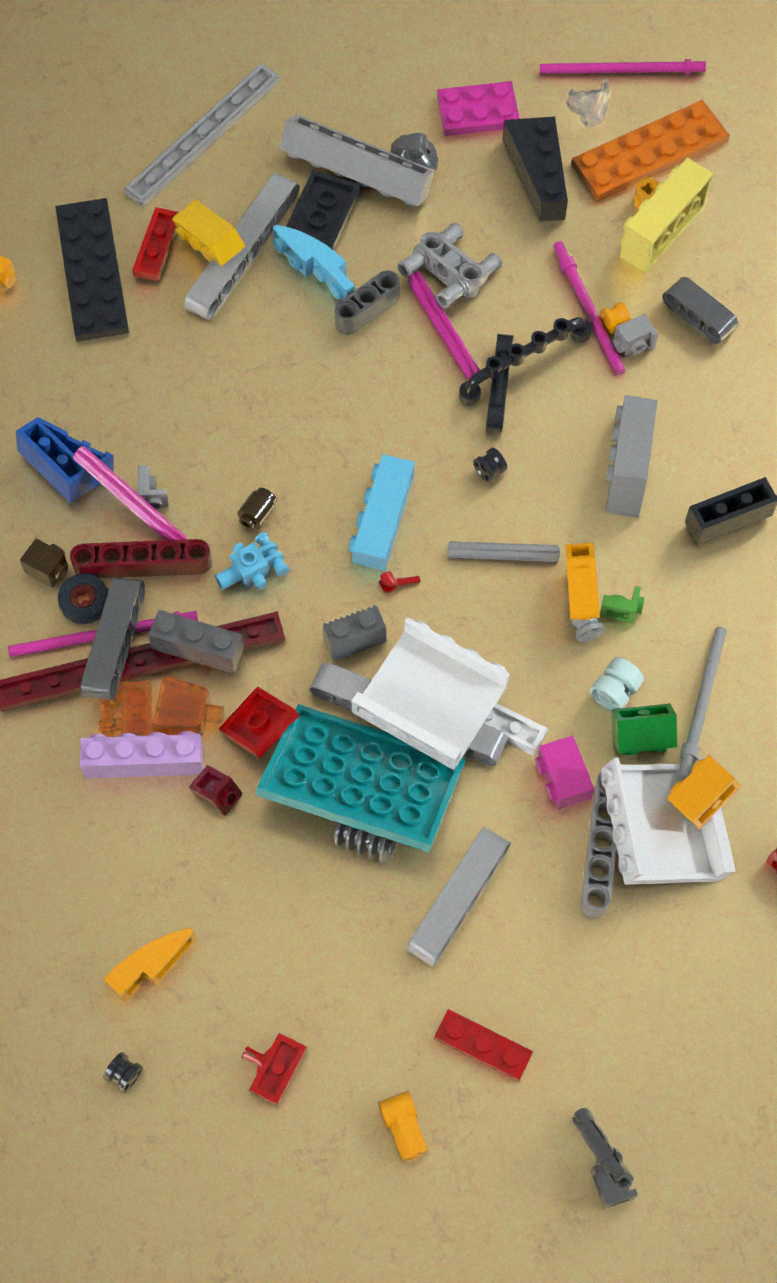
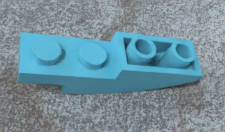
[272,225,355,300]

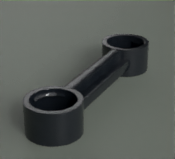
[486,334,514,432]

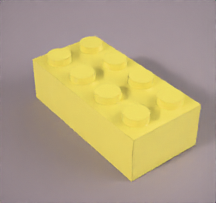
[620,157,713,273]

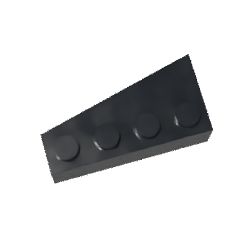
[502,116,568,222]

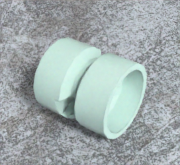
[590,657,645,712]

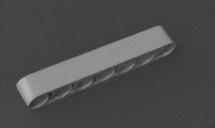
[184,173,300,320]
[309,662,508,766]

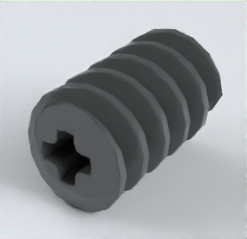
[334,822,398,865]

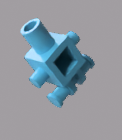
[214,532,290,590]

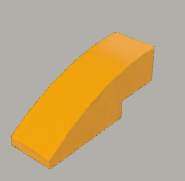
[103,927,197,1002]

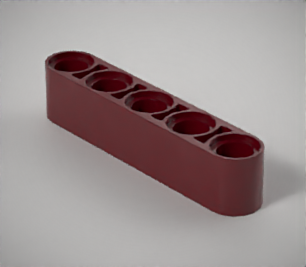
[70,539,212,578]

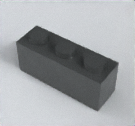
[148,610,244,674]

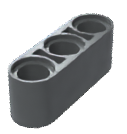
[335,270,400,335]
[662,277,739,344]

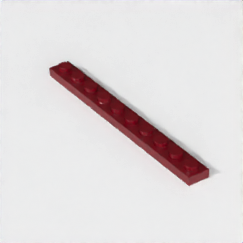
[0,611,285,712]

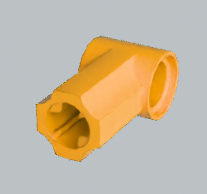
[378,1091,428,1162]

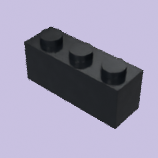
[685,477,777,545]

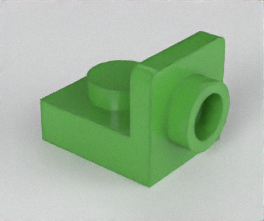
[600,586,644,623]

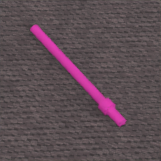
[553,241,626,375]

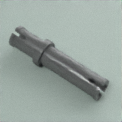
[572,1108,634,1191]

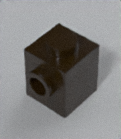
[20,538,68,588]

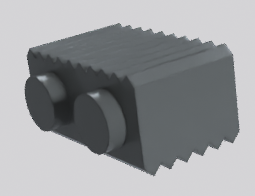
[323,605,387,661]

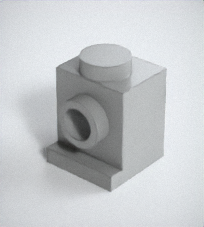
[613,314,658,357]

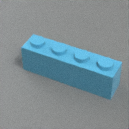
[348,454,415,571]

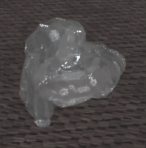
[566,79,610,127]

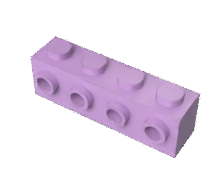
[80,731,204,778]

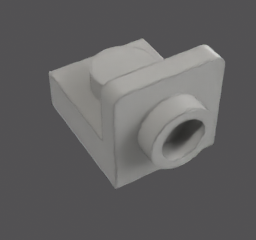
[138,465,169,510]

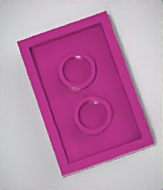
[437,81,520,136]

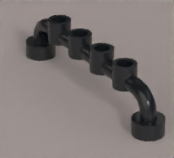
[459,317,592,405]

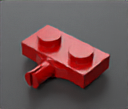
[241,1033,307,1106]

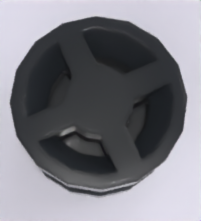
[473,447,508,483]
[103,1052,143,1093]

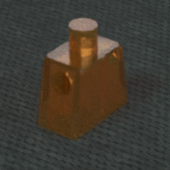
[152,675,225,736]

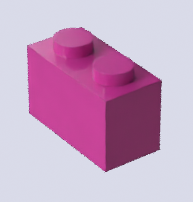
[535,736,595,810]

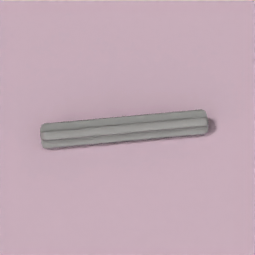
[448,541,560,562]

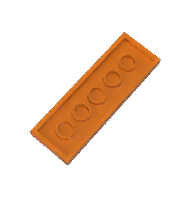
[571,99,730,201]

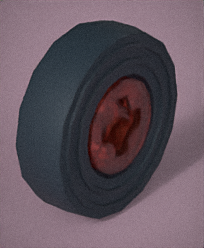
[58,573,109,624]

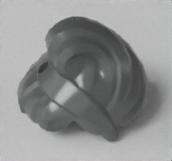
[390,133,439,170]

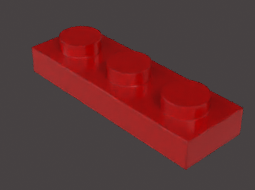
[132,207,179,282]
[434,1009,533,1082]

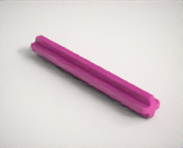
[408,271,480,379]
[73,446,187,540]

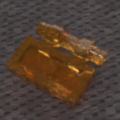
[99,681,152,737]

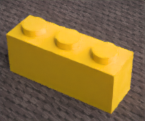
[172,199,246,266]

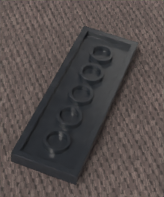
[55,198,129,342]

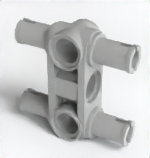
[397,223,502,308]

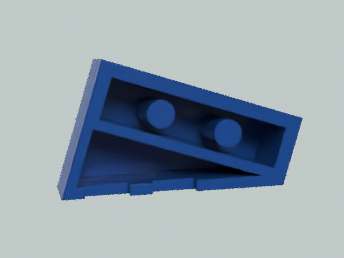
[16,417,114,504]

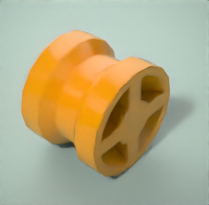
[633,178,659,210]
[599,302,631,335]

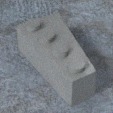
[605,395,658,518]

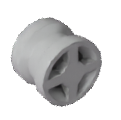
[570,618,605,642]

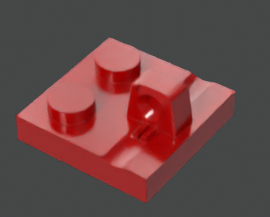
[218,686,299,759]

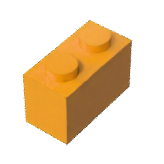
[667,755,742,830]

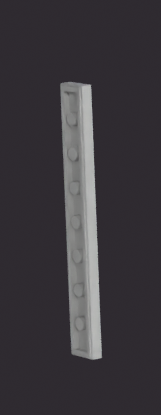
[124,63,280,208]

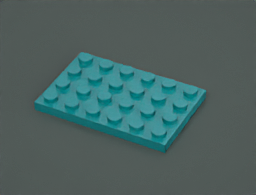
[256,704,466,853]

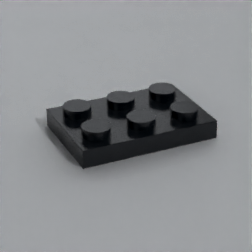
[286,170,361,251]

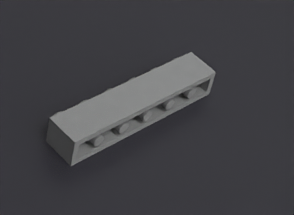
[280,114,435,206]

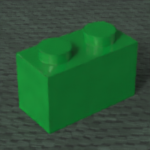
[612,703,678,755]

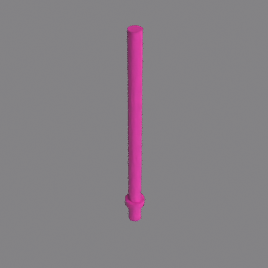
[540,59,706,75]
[8,611,198,657]

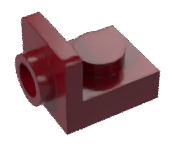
[189,765,243,815]

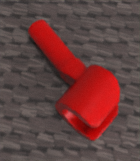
[379,571,421,593]

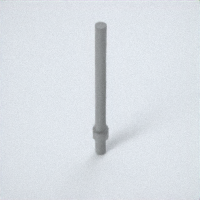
[677,627,727,781]

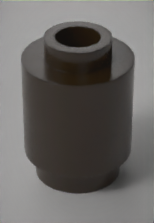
[237,487,277,530]

